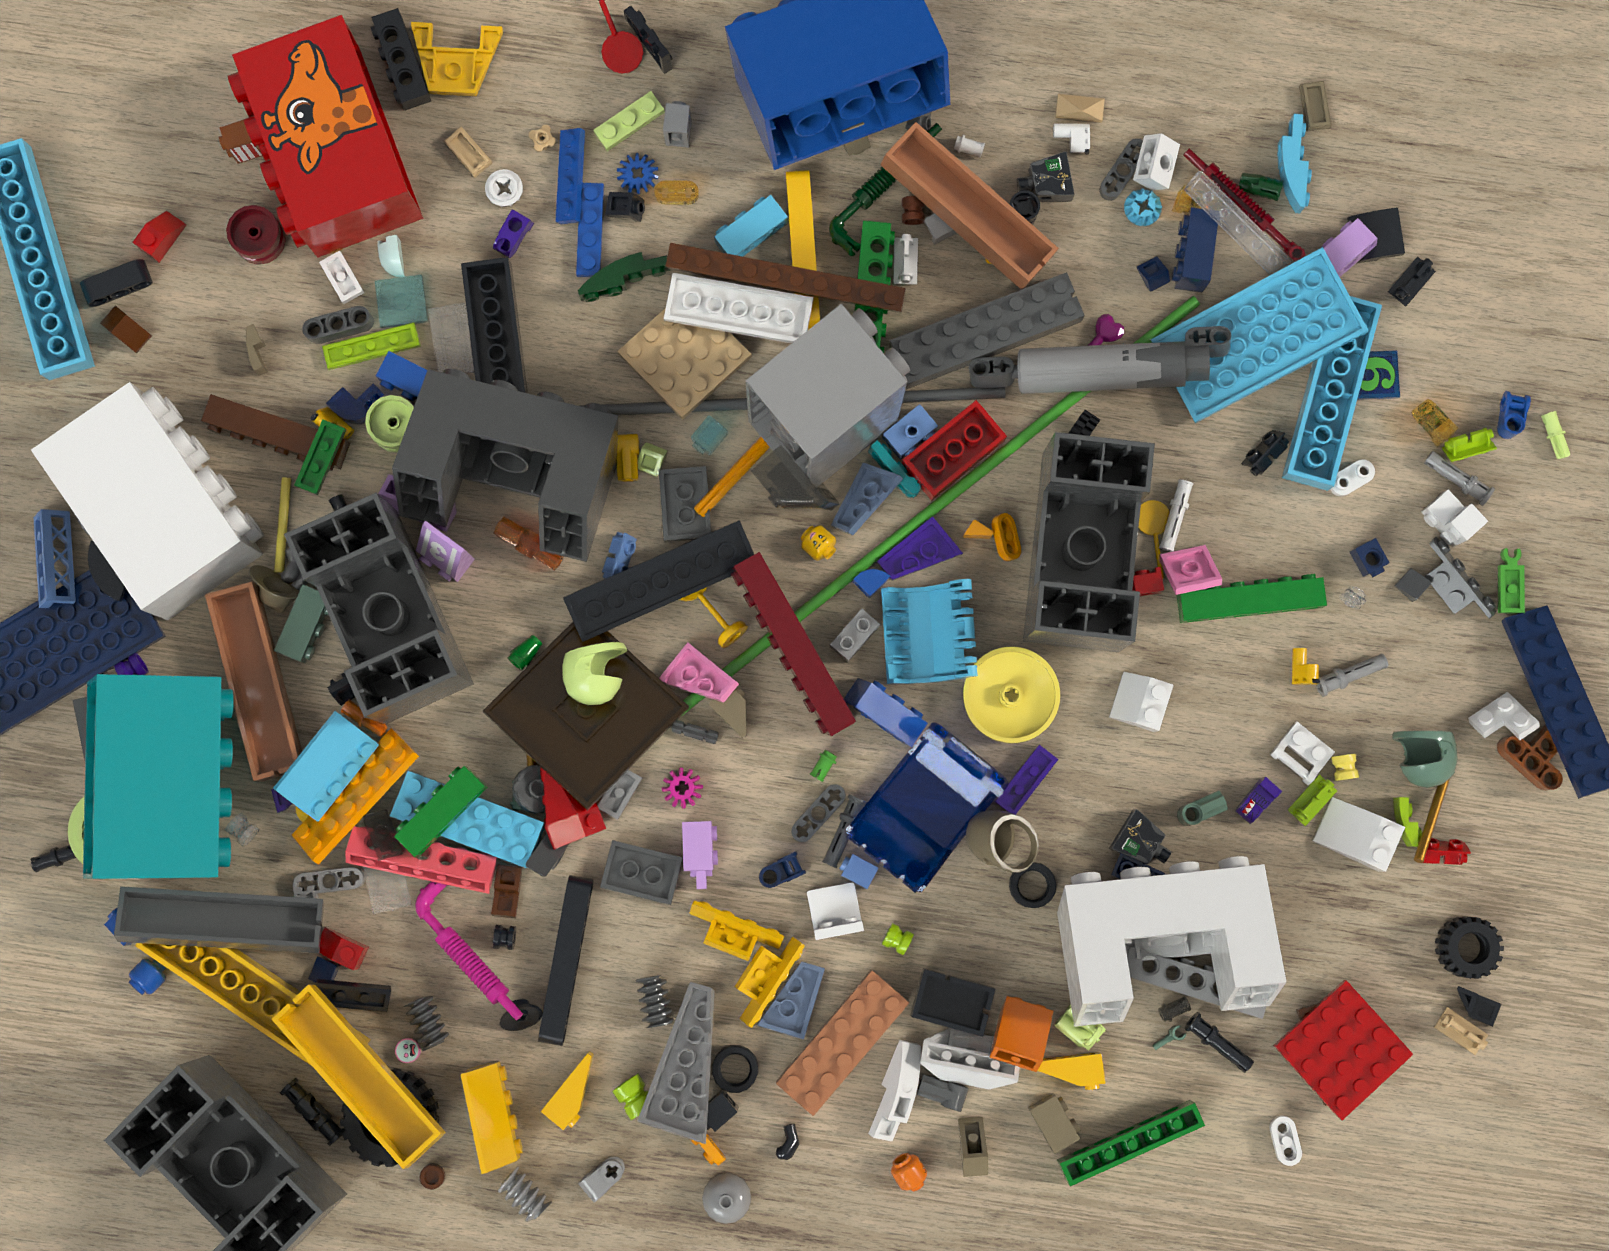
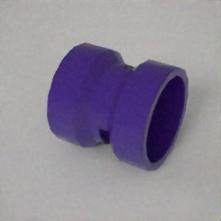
[114,653,149,675]

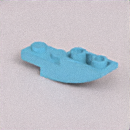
[1277,114,1312,214]

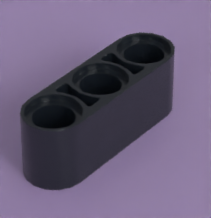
[80,259,153,307]

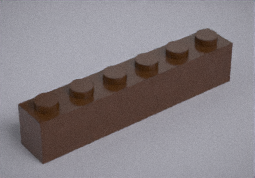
[201,394,350,471]

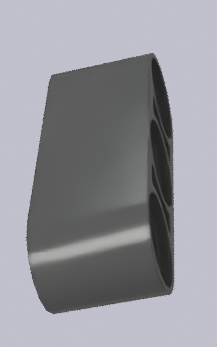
[302,306,374,344]

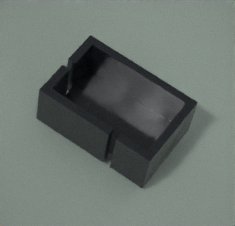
[910,968,996,1037]

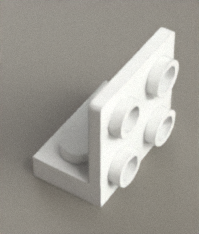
[807,882,864,940]

